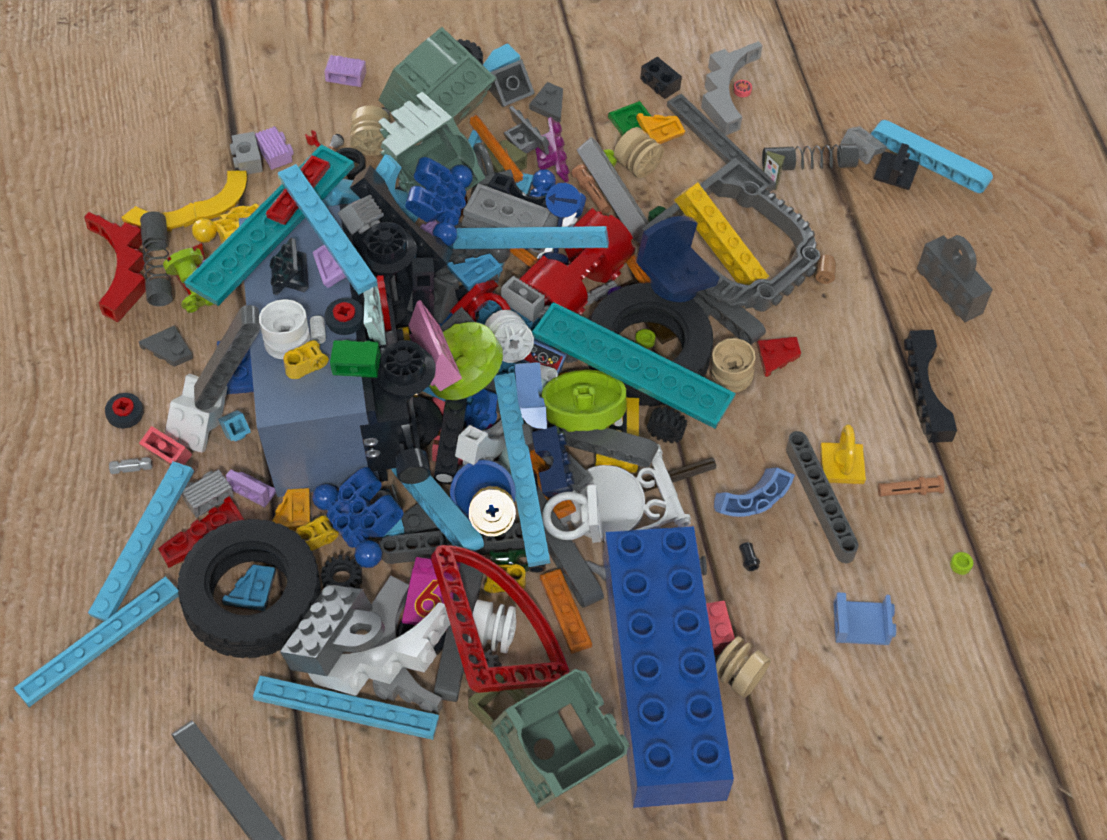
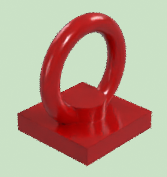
[450,280,511,323]

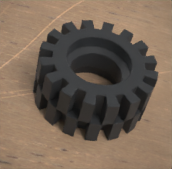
[647,407,687,443]
[321,555,362,589]

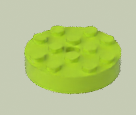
[429,322,503,400]
[542,370,627,432]

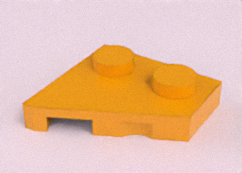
[636,113,686,144]
[272,488,311,531]

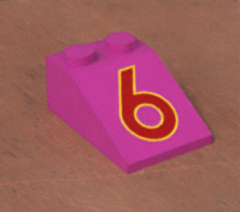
[402,557,460,630]

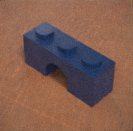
[532,426,574,498]

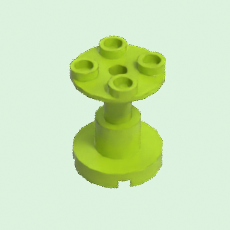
[163,248,214,313]

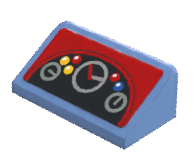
[520,340,567,375]

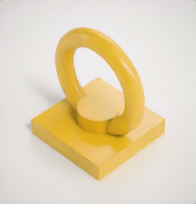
[820,424,866,484]

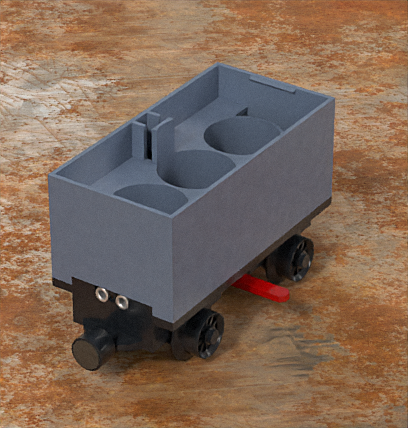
[239,204,442,497]

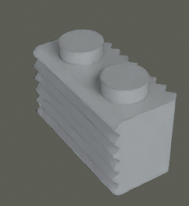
[337,195,384,235]
[501,276,545,322]
[182,469,234,518]

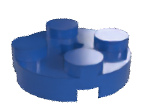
[465,389,498,431]

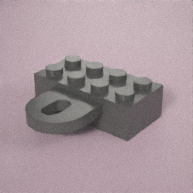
[917,235,993,323]
[280,584,385,676]

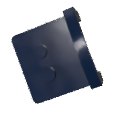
[636,216,719,302]

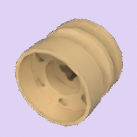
[350,106,390,156]
[614,127,664,178]
[711,338,756,393]
[716,636,772,698]

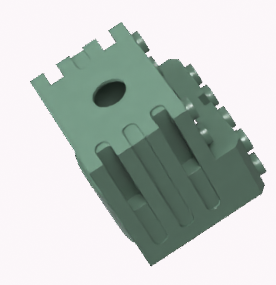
[378,27,496,125]
[378,92,485,193]
[490,669,629,809]

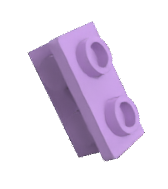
[313,245,347,288]
[226,470,276,508]

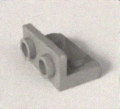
[841,126,887,164]

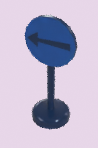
[541,183,581,265]

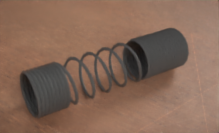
[762,143,859,171]
[140,211,173,307]

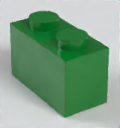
[330,340,381,378]

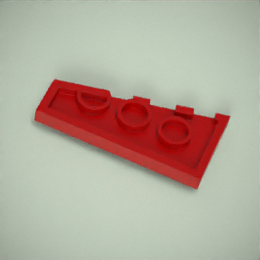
[158,496,244,568]

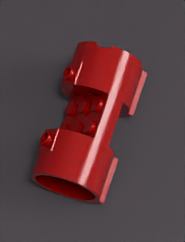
[519,207,636,318]

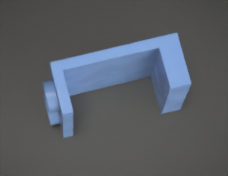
[833,592,896,645]

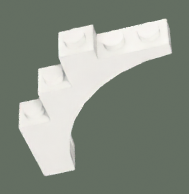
[308,603,450,696]

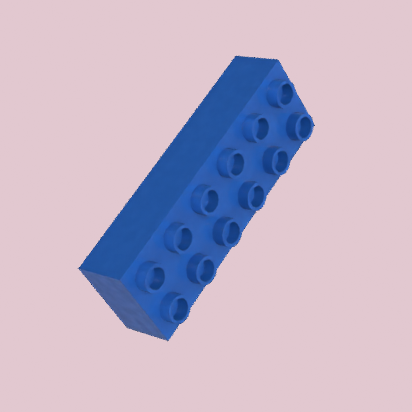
[603,526,734,808]

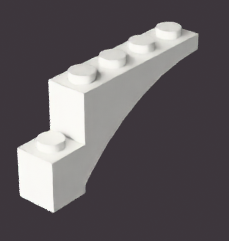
[455,420,506,466]

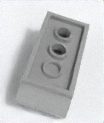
[462,183,558,253]

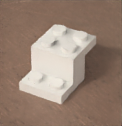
[165,374,228,453]

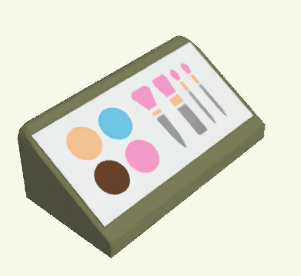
[763,151,785,190]

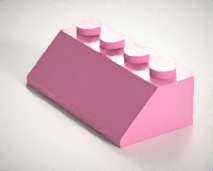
[409,300,462,391]

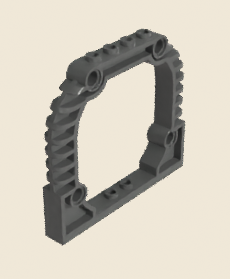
[637,158,820,312]

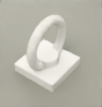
[542,484,601,543]

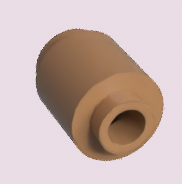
[816,254,836,284]

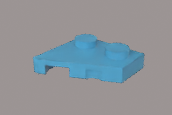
[447,254,503,291]
[222,565,276,611]

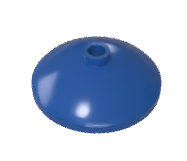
[450,460,516,522]

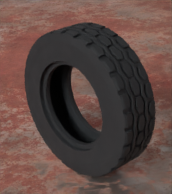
[588,283,714,406]
[177,519,321,658]

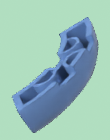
[515,362,547,429]
[714,467,795,517]

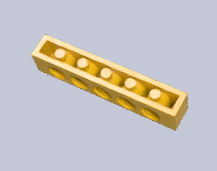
[674,182,769,285]

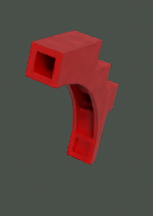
[84,212,146,322]

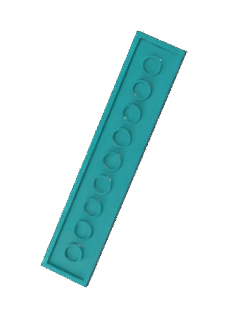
[184,144,355,306]
[532,302,736,429]

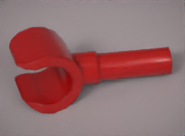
[305,130,321,147]

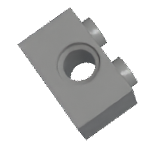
[230,132,263,175]

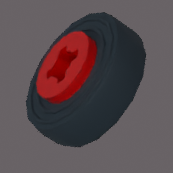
[325,298,364,335]
[105,393,144,429]

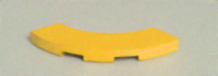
[193,171,247,221]
[122,203,196,231]

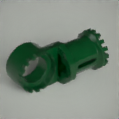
[490,549,528,572]

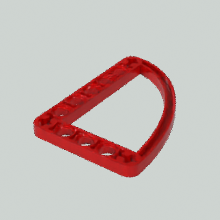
[431,545,570,693]

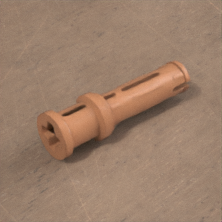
[571,164,611,215]
[878,475,945,497]

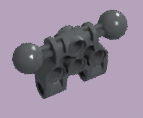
[434,248,511,290]

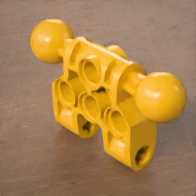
[192,203,259,243]

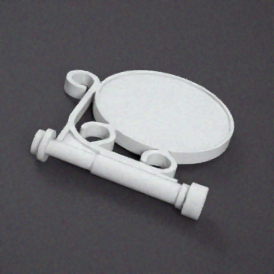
[570,444,691,541]

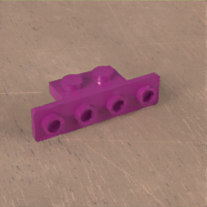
[535,117,570,183]

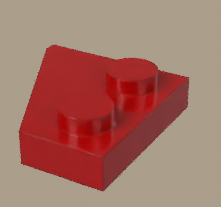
[757,337,801,377]

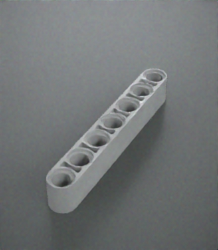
[577,137,649,241]

